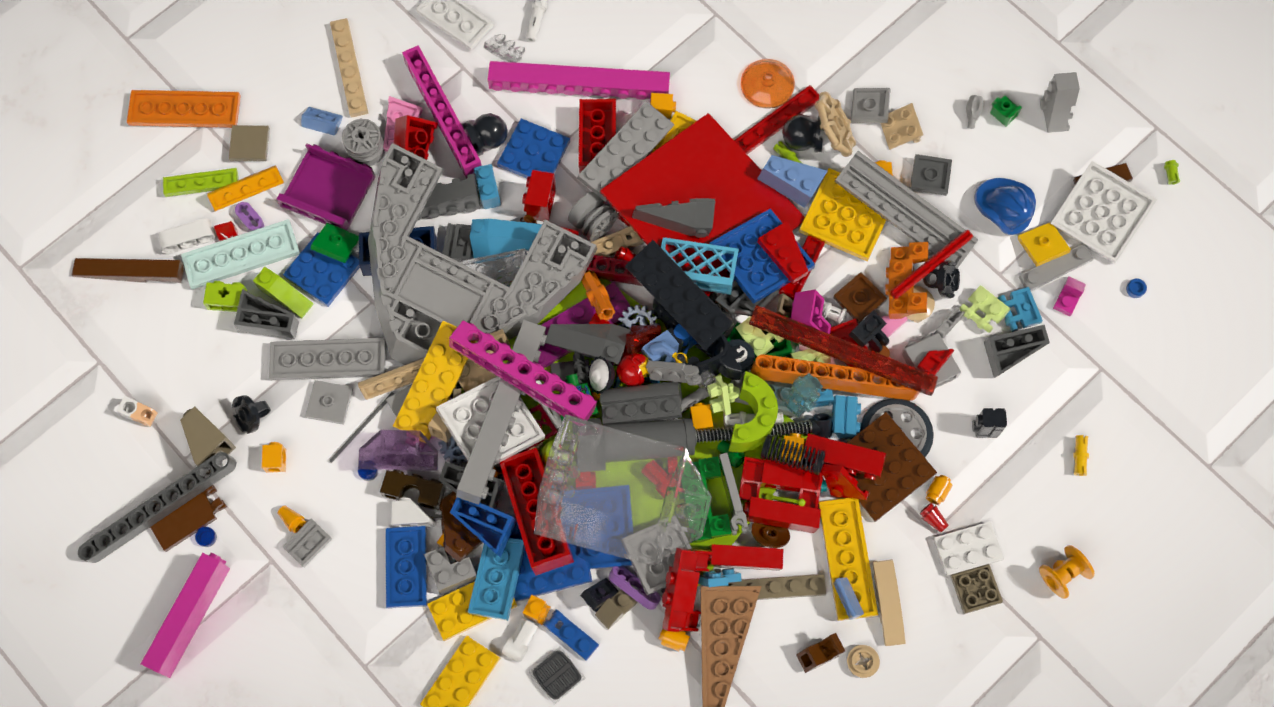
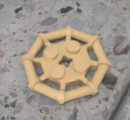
[815,91,856,157]

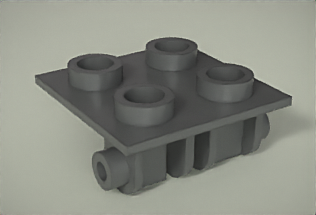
[551,353,589,386]

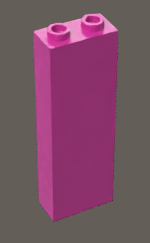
[140,552,230,678]

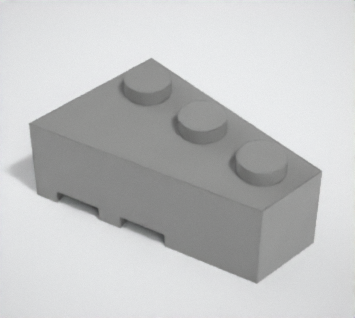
[1040,72,1080,133]

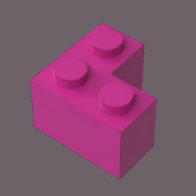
[789,289,831,345]

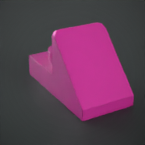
[1053,276,1086,316]

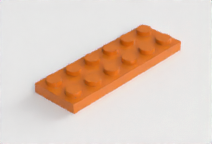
[127,90,241,128]

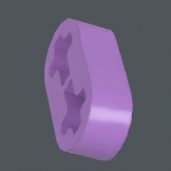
[235,202,264,231]

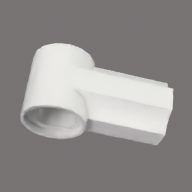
[502,618,538,663]

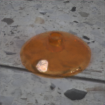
[741,59,795,109]

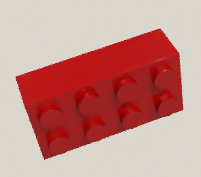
[578,99,616,174]

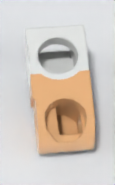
[116,395,158,427]

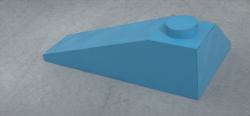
[470,219,542,263]

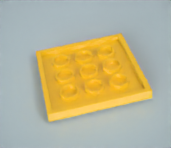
[799,168,886,261]

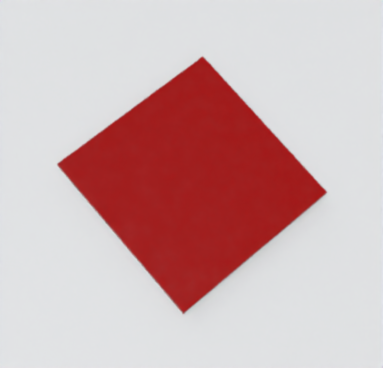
[600,113,805,296]

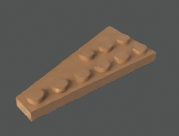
[701,586,762,707]

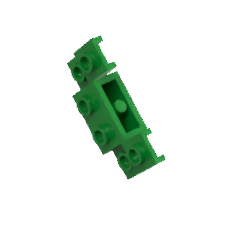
[679,456,732,544]

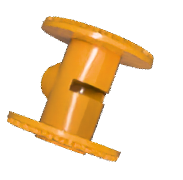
[1039,545,1095,599]

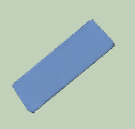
[301,107,343,135]
[833,577,864,620]

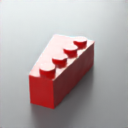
[393,115,438,160]

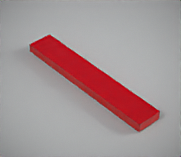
[734,85,819,154]

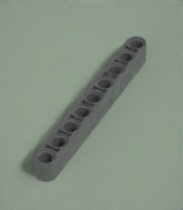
[77,452,237,563]

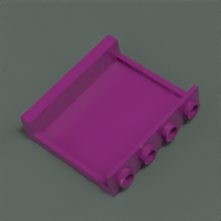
[276,143,375,231]

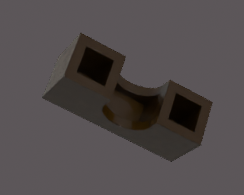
[380,469,446,511]

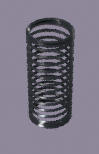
[761,434,826,475]

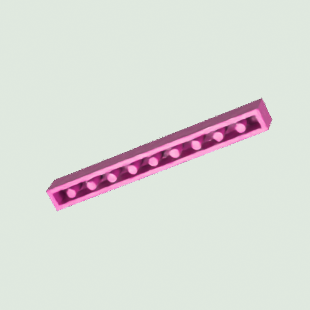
[488,61,670,100]

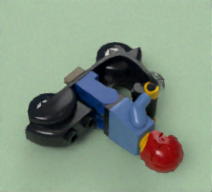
[617,298,755,389]

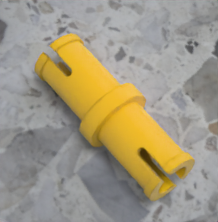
[1073,435,1089,476]

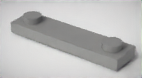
[1018,244,1094,291]

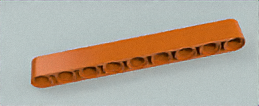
[751,354,924,401]

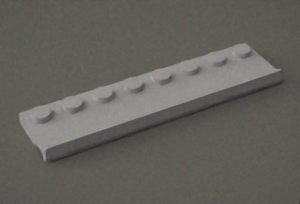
[834,151,978,269]

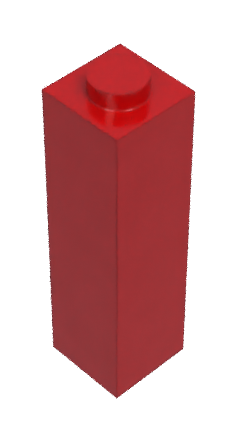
[743,496,821,533]
[706,544,784,571]

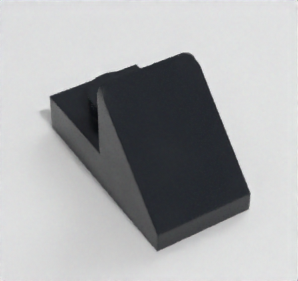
[580,577,619,612]

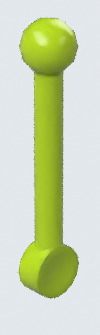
[765,493,805,506]

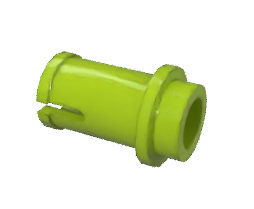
[1164,160,1180,185]

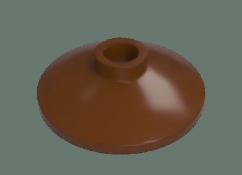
[751,523,790,548]

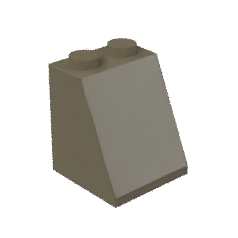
[180,406,236,475]

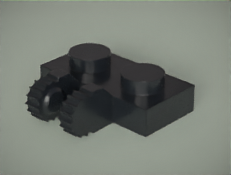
[849,310,890,353]

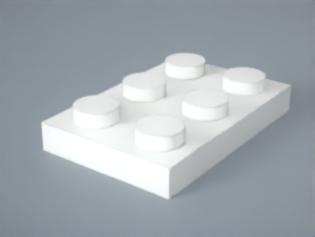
[933,521,1004,577]

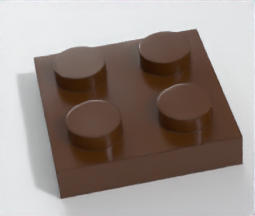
[833,272,887,324]

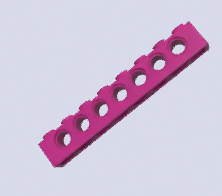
[402,45,482,179]
[449,320,597,428]

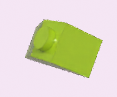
[253,266,314,318]

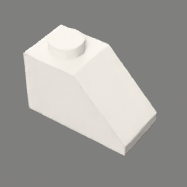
[391,498,436,527]

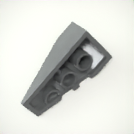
[632,198,715,238]
[545,324,630,366]

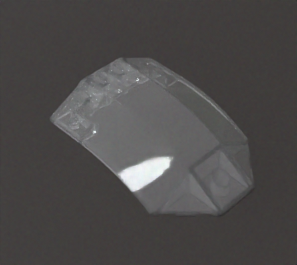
[534,414,712,566]

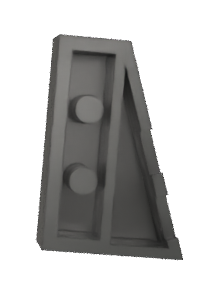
[984,324,1050,378]

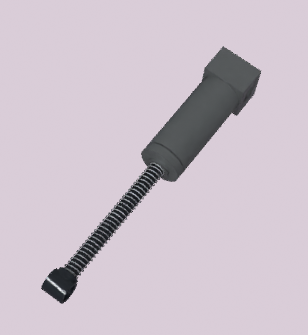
[572,413,832,472]

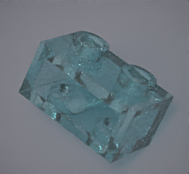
[784,373,823,417]

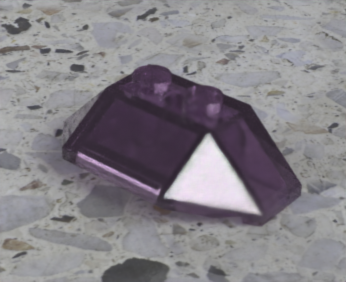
[358,430,438,471]

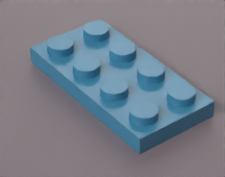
[468,538,525,621]

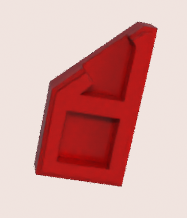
[917,349,955,379]

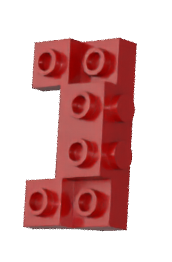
[739,457,823,509]
[662,548,712,632]

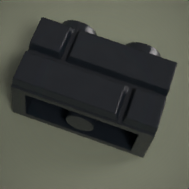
[972,408,1007,438]

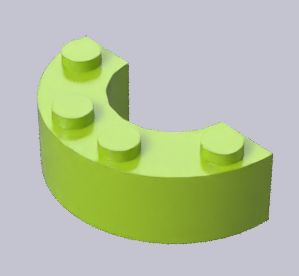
[729,371,778,452]

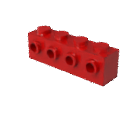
[803,434,886,480]

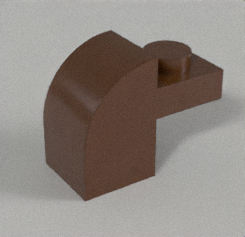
[796,633,845,673]

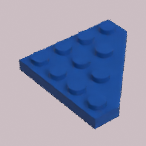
[510,519,593,602]

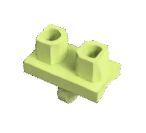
[707,375,740,415]

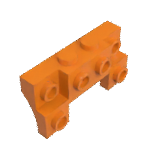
[885,242,929,319]

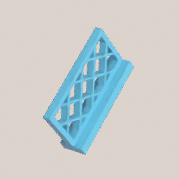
[661,237,739,295]

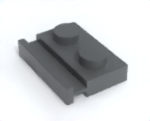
[442,223,472,263]

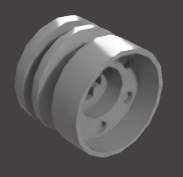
[342,118,385,166]
[568,192,618,242]

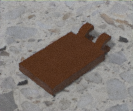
[150,485,227,552]

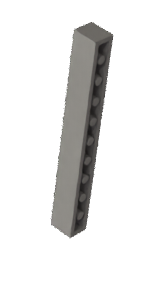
[456,320,547,505]

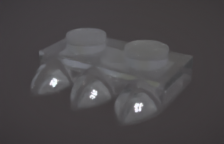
[483,34,525,63]

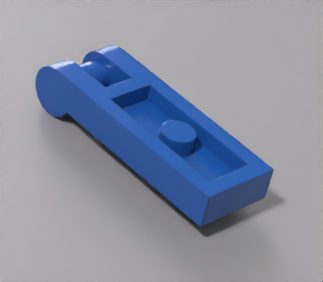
[543,609,599,661]

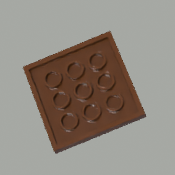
[847,412,937,522]

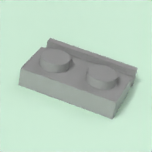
[283,518,332,568]

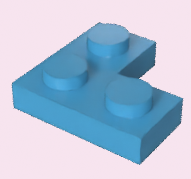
[698,568,741,587]

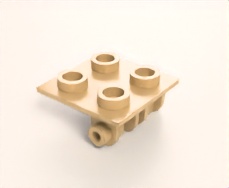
[880,103,924,150]

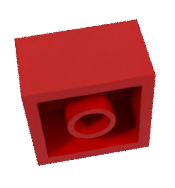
[522,170,556,222]

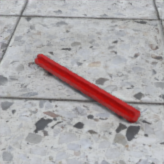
[890,230,973,299]

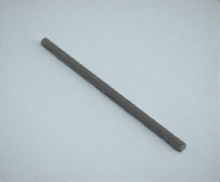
[329,392,395,463]

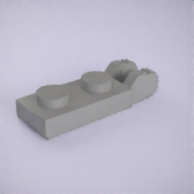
[646,361,702,386]

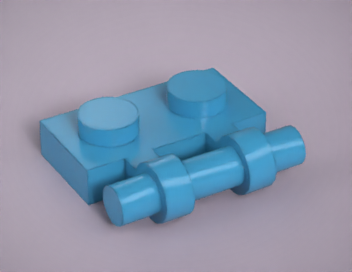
[998,287,1043,332]

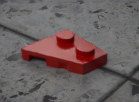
[822,464,869,500]

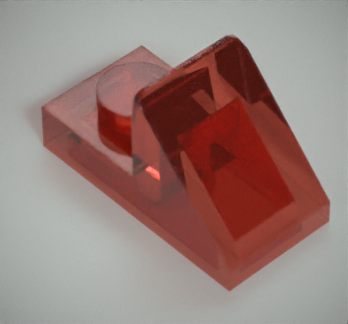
[626,325,661,354]

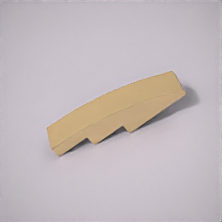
[873,559,906,646]

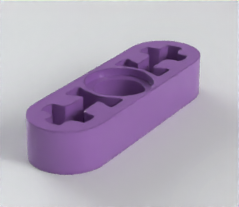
[608,567,661,610]

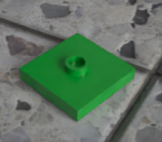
[311,223,359,263]

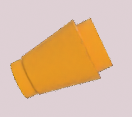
[277,505,306,533]

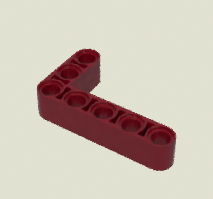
[585,255,642,286]

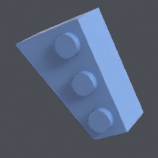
[757,155,827,208]

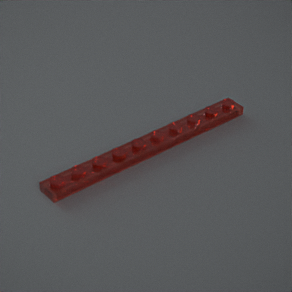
[749,305,938,396]

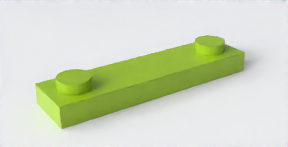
[163,168,239,197]

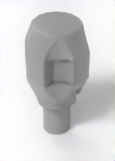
[966,95,984,129]

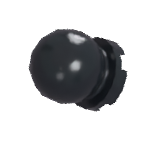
[461,113,508,157]
[782,114,824,153]

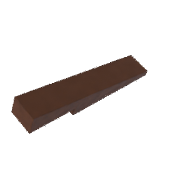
[72,258,184,283]

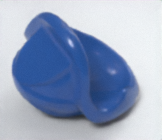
[974,178,1036,235]

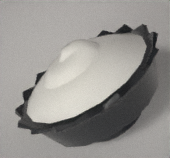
[587,356,615,394]

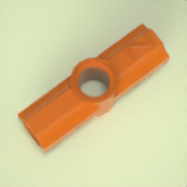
[581,271,615,321]

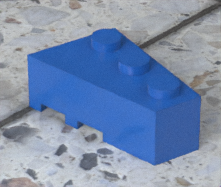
[450,497,517,558]

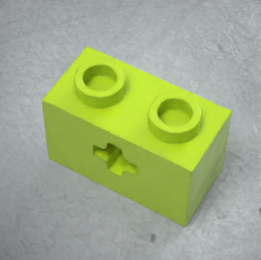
[203,281,248,312]

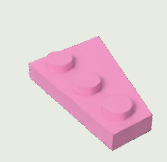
[383,96,423,152]

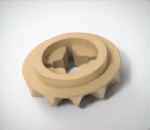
[847,645,880,678]

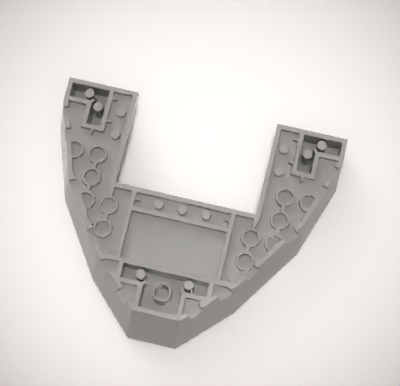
[368,143,597,365]

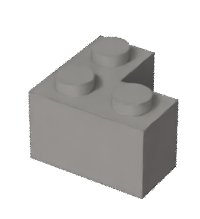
[424,547,477,595]

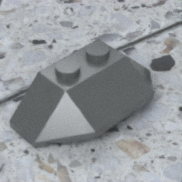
[715,281,780,317]

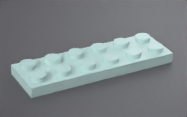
[181,219,300,290]

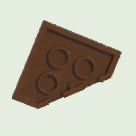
[439,491,483,562]

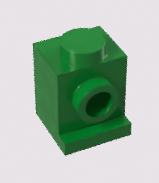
[990,95,1022,127]

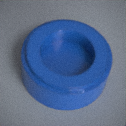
[1126,278,1147,298]

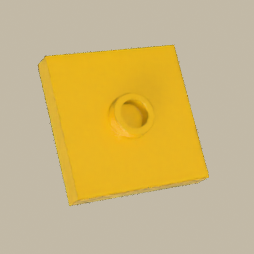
[1018,222,1071,267]

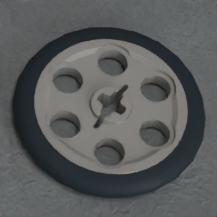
[860,398,934,457]

